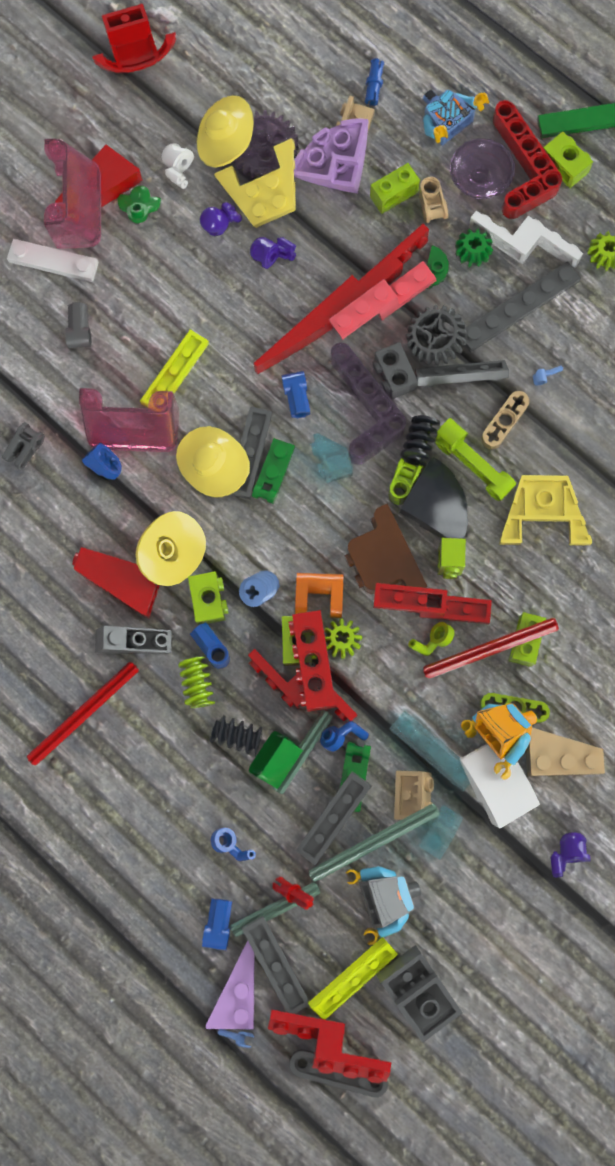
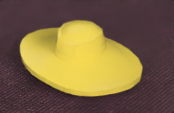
[197,95,254,168]
[176,426,250,497]
[135,511,206,586]

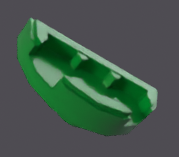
[426,245,449,289]

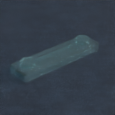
[389,711,470,792]

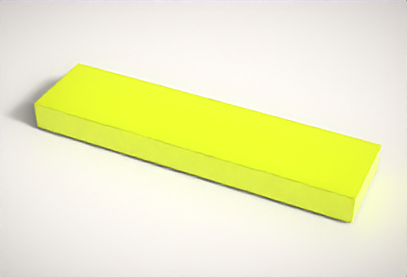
[140,330,209,415]
[308,937,398,1020]

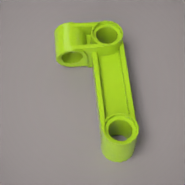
[435,418,516,502]

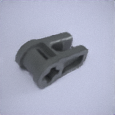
[2,422,45,470]

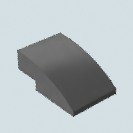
[376,945,463,1042]

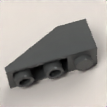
[95,626,172,654]

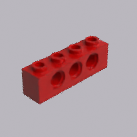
[288,610,336,712]

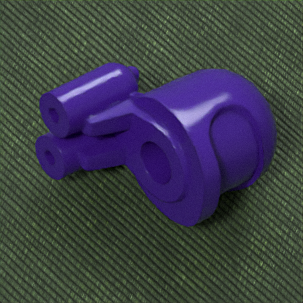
[200,202,242,237]
[250,237,296,269]
[550,832,591,877]

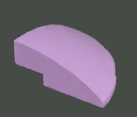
[294,119,369,193]

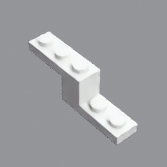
[469,211,583,269]

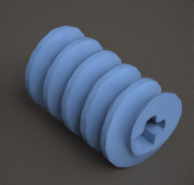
[239,570,280,607]

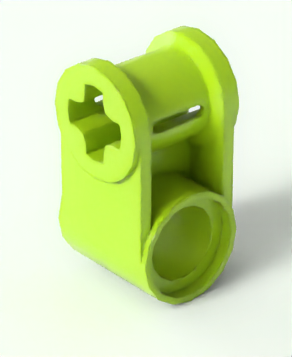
[388,458,422,505]

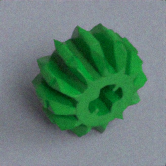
[455,228,493,268]

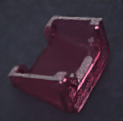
[44,138,101,249]
[79,388,179,452]

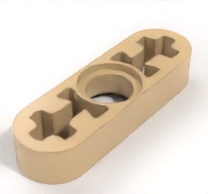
[482,391,529,449]

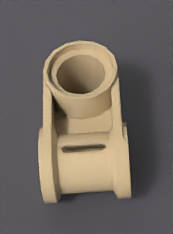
[419,177,448,224]

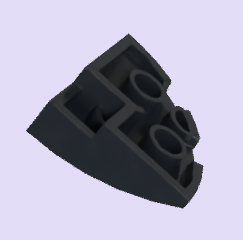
[400,457,468,539]

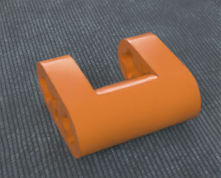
[295,573,344,618]

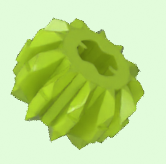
[588,231,615,271]
[324,618,362,659]

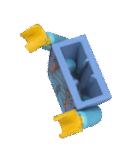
[423,90,490,146]

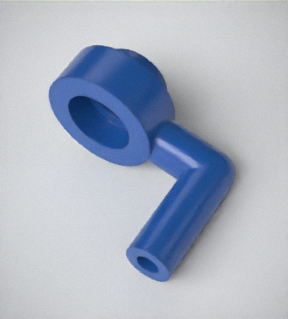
[320,721,369,752]
[211,828,256,861]

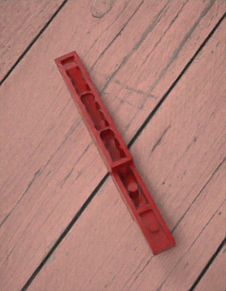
[253,224,429,374]

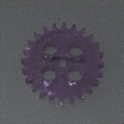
[232,110,299,179]

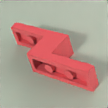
[329,261,437,340]

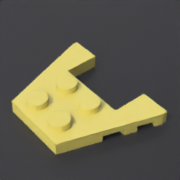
[214,138,296,228]
[500,475,592,545]

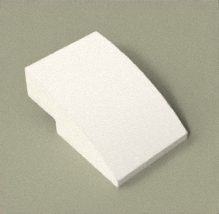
[459,744,540,829]

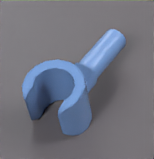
[533,366,563,385]
[218,1029,254,1048]

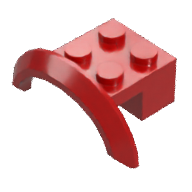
[92,3,176,73]

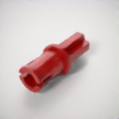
[272,877,314,910]

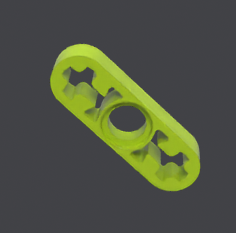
[480,693,550,724]

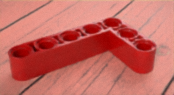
[493,100,562,219]

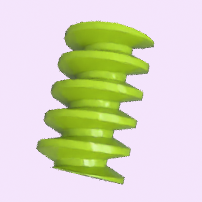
[178,657,215,708]

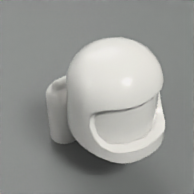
[162,143,194,189]

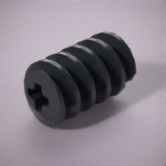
[400,415,441,466]
[210,715,263,757]

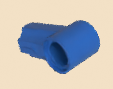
[281,371,310,419]
[190,622,230,669]
[202,898,233,951]

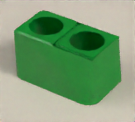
[248,731,303,789]

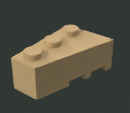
[526,728,605,777]

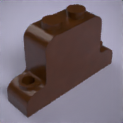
[344,503,428,594]

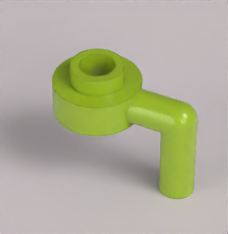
[408,622,454,656]

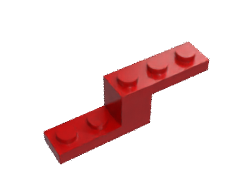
[373,583,492,625]
[248,649,358,722]
[267,1010,392,1083]

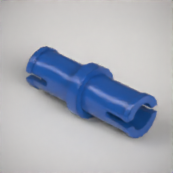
[364,58,384,106]

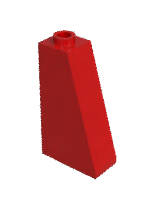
[54,144,142,224]
[72,547,160,619]

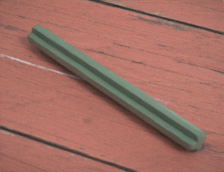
[309,804,440,882]

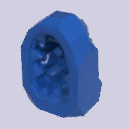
[81,442,122,480]

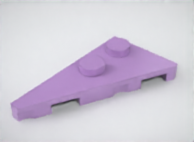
[206,941,255,1029]

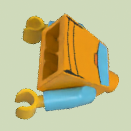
[461,703,537,780]

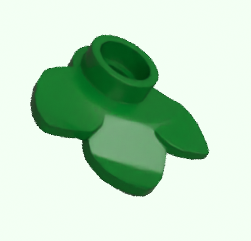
[117,185,161,224]

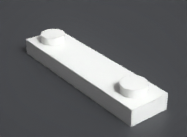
[7,239,99,282]

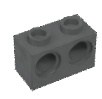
[372,342,418,399]

